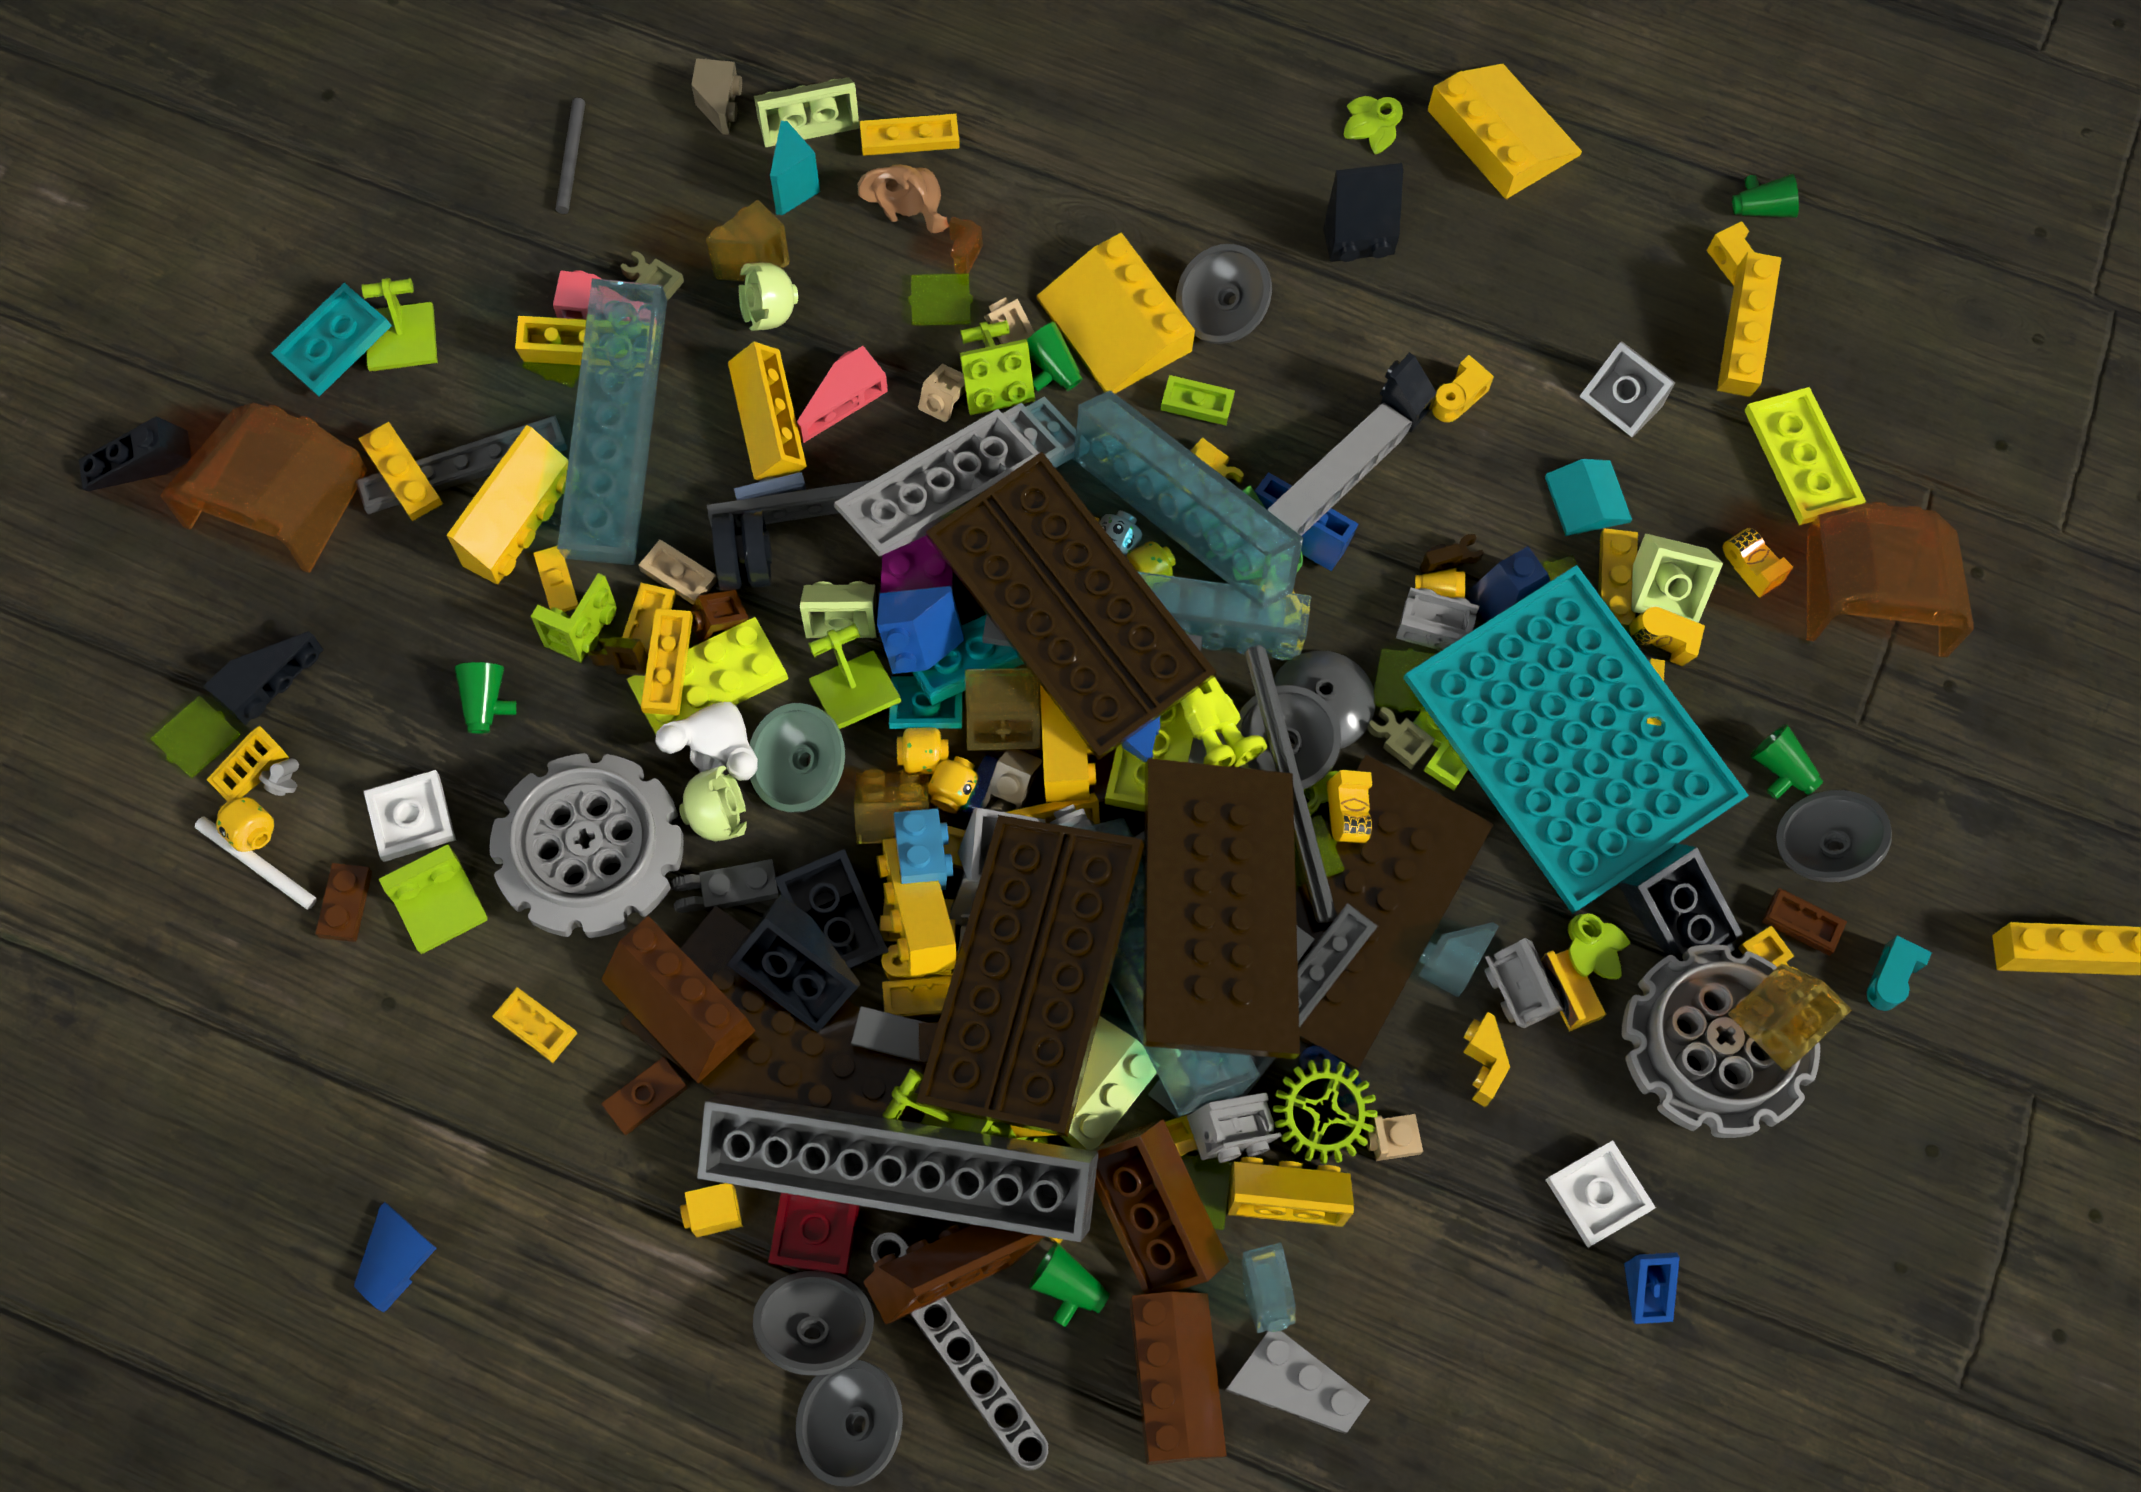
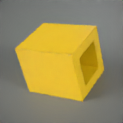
[680,1183,743,1237]

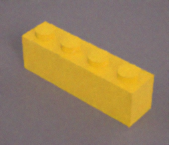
[1717,251,1781,397]
[515,316,661,370]
[728,341,807,481]
[1040,685,1096,802]
[877,838,956,976]
[1992,922,2141,975]

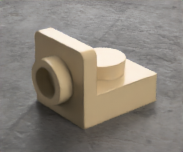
[984,297,1035,344]
[918,364,966,422]
[1365,1114,1423,1161]

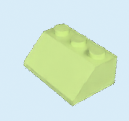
[754,77,860,148]
[1061,1016,1163,1151]

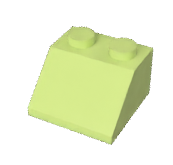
[1631,533,1723,623]
[800,581,877,638]

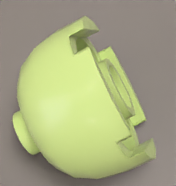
[738,262,798,331]
[679,765,747,841]

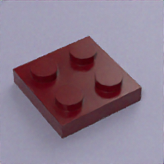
[768,1192,860,1275]

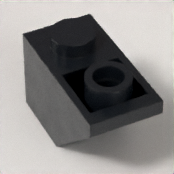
[1380,352,1437,432]

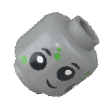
[1099,511,1142,557]

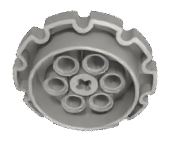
[490,753,684,938]
[1622,945,1820,1138]

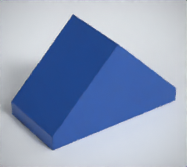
[1624,1252,1680,1324]

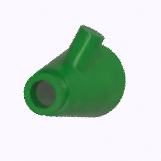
[1732,173,1799,218]
[1027,322,1083,392]
[455,662,516,734]
[1750,724,1823,800]
[1029,1242,1110,1327]

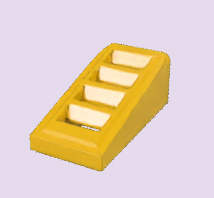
[206,725,289,801]

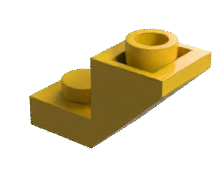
[1463,1012,1510,1107]

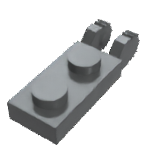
[671,859,779,913]

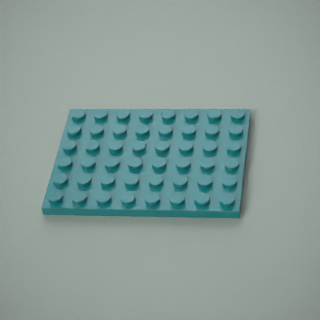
[1403,565,1749,914]

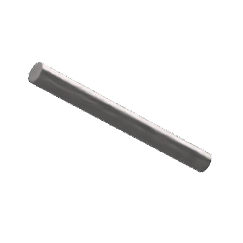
[555,98,585,214]

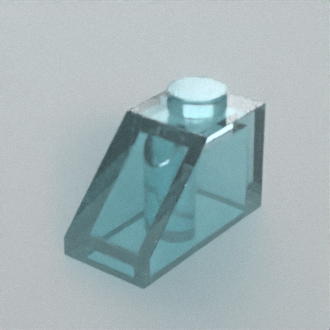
[1419,922,1499,997]
[1243,1242,1295,1333]

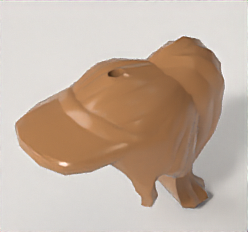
[857,164,950,233]

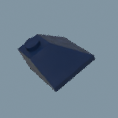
[1465,546,1551,624]

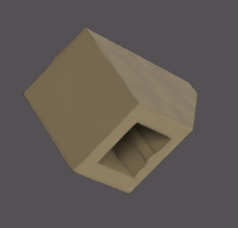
[691,58,742,135]
[982,746,1043,812]

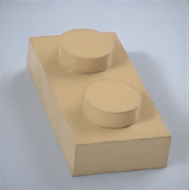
[638,540,718,605]

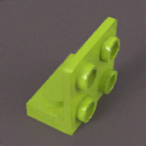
[531,573,616,663]
[379,844,488,954]

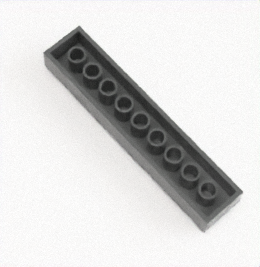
[697,1092,1098,1242]

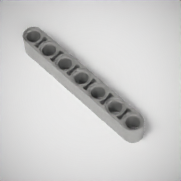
[1256,403,1412,551]
[871,1232,1048,1471]

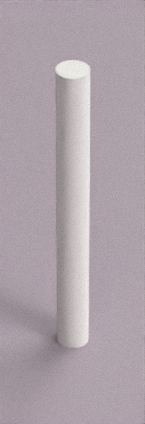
[195,816,317,910]

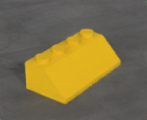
[447,425,575,585]

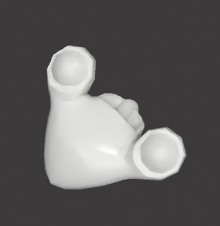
[655,702,758,781]

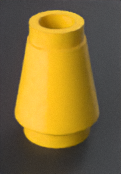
[1415,568,1465,599]

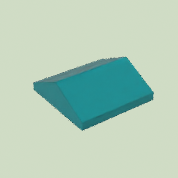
[1545,459,1632,536]
[889,676,963,729]

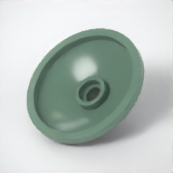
[750,703,845,813]

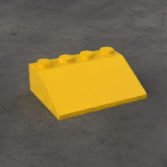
[1428,64,1582,199]
[1037,232,1195,397]

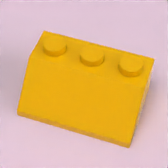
[1227,1157,1354,1227]

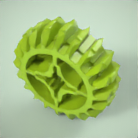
[1273,1059,1378,1164]

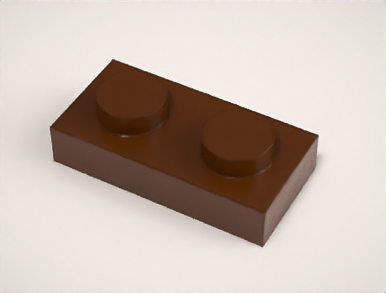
[315,863,372,942]

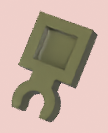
[621,251,684,305]
[1367,707,1435,770]

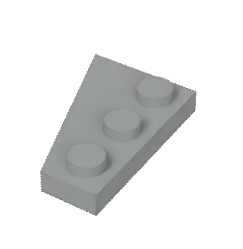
[1225,1325,1370,1434]

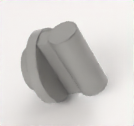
[259,758,299,796]
[1050,804,1094,831]

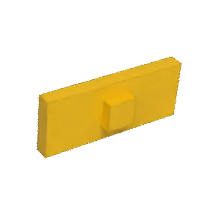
[533,545,579,612]

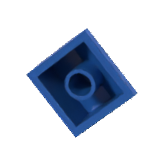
[877,586,964,674]

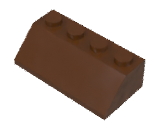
[601,916,755,1083]
[1091,1119,1230,1294]
[863,1224,1045,1325]
[1130,1292,1227,1465]

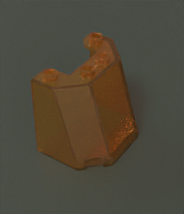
[160,402,367,573]
[1807,502,1974,658]

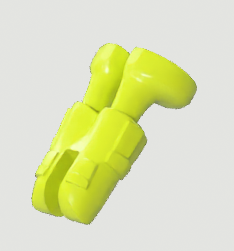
[1180,677,1267,767]

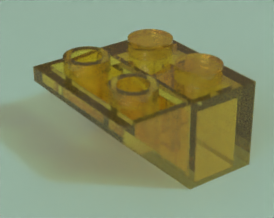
[706,200,790,281]
[965,668,1040,750]
[854,769,930,844]
[1728,964,1852,1071]

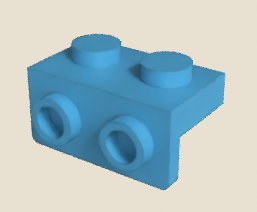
[894,809,953,890]

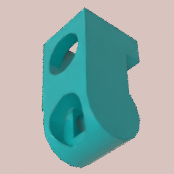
[1866,935,1932,1011]

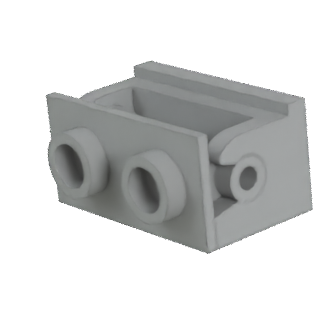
[1396,587,1479,651]
[1485,938,1564,1028]
[1187,1093,1282,1163]

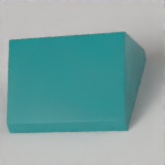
[770,120,820,215]

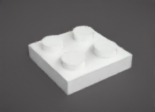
[364,770,456,862]
[1546,1140,1656,1248]

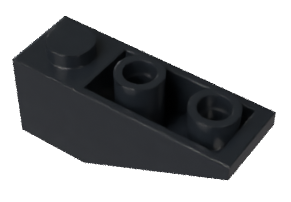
[79,416,192,491]
[204,631,324,725]

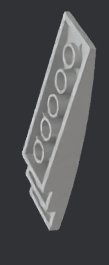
[834,396,1088,556]

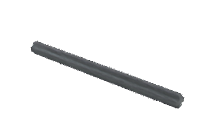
[1245,645,1337,924]

